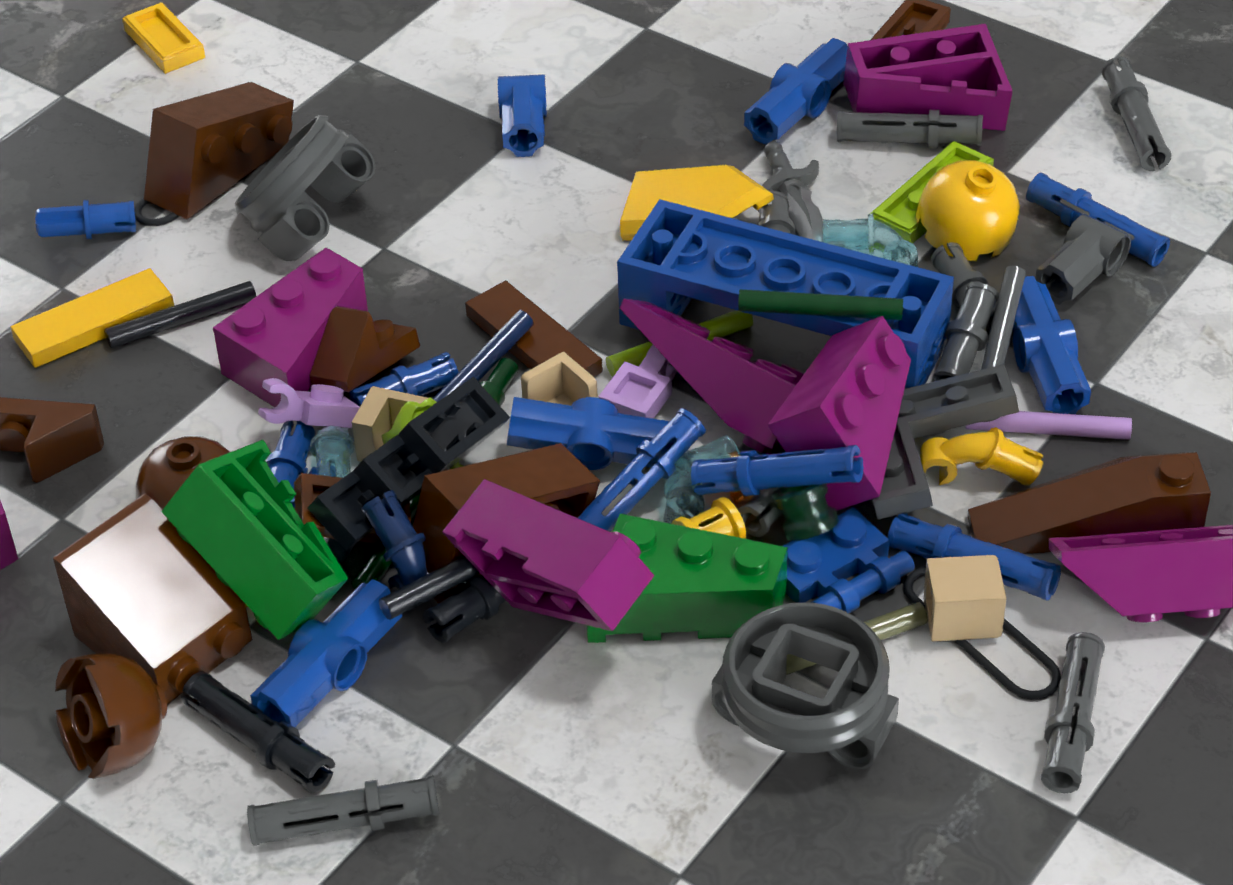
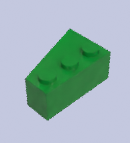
[161,440,348,640]
[587,514,788,643]

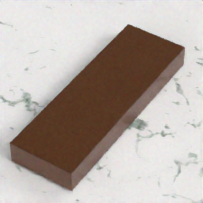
[465,280,603,377]

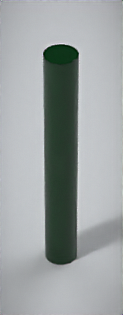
[738,289,903,320]

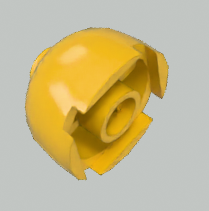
[915,160,1020,261]

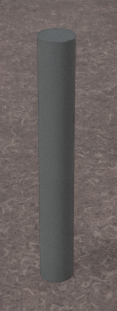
[981,266,1026,370]

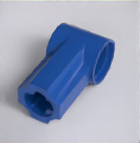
[498,74,547,157]

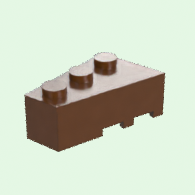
[413,443,600,604]

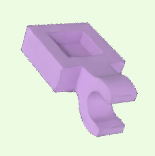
[598,345,676,419]
[258,378,360,428]

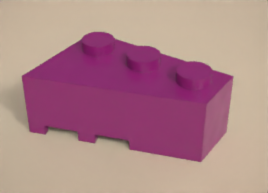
[844,24,1013,131]
[213,247,368,408]
[768,316,911,513]
[442,479,655,631]

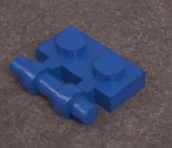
[783,507,915,613]

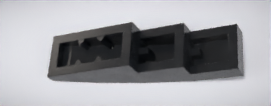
[307,376,510,551]

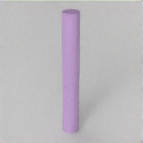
[966,411,1132,440]

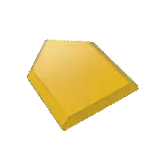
[620,165,774,241]

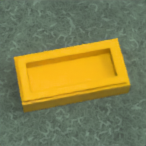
[122,3,206,74]

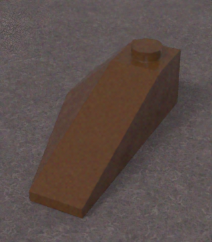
[967,452,1211,554]

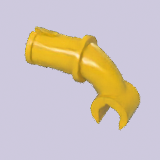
[920,427,1043,486]

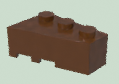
[144,82,294,219]

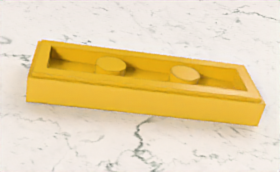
[10,268,175,368]

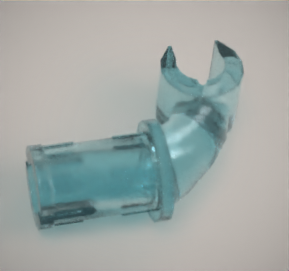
[823,214,918,267]
[310,425,354,478]
[663,435,740,524]

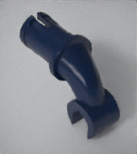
[361,490,435,612]

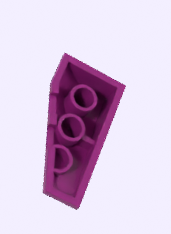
[620,298,804,454]

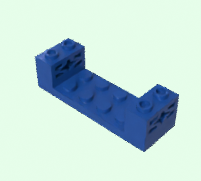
[617,199,954,389]

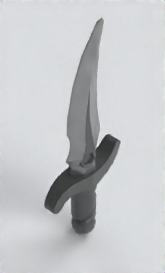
[762,141,824,242]

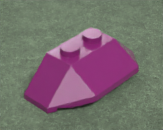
[1049,525,1233,623]

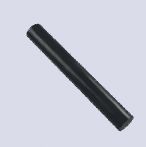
[104,281,257,348]
[379,556,480,620]

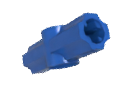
[744,38,847,145]
[1012,276,1091,414]
[506,397,672,470]
[250,579,403,727]

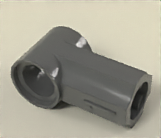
[1035,214,1131,305]

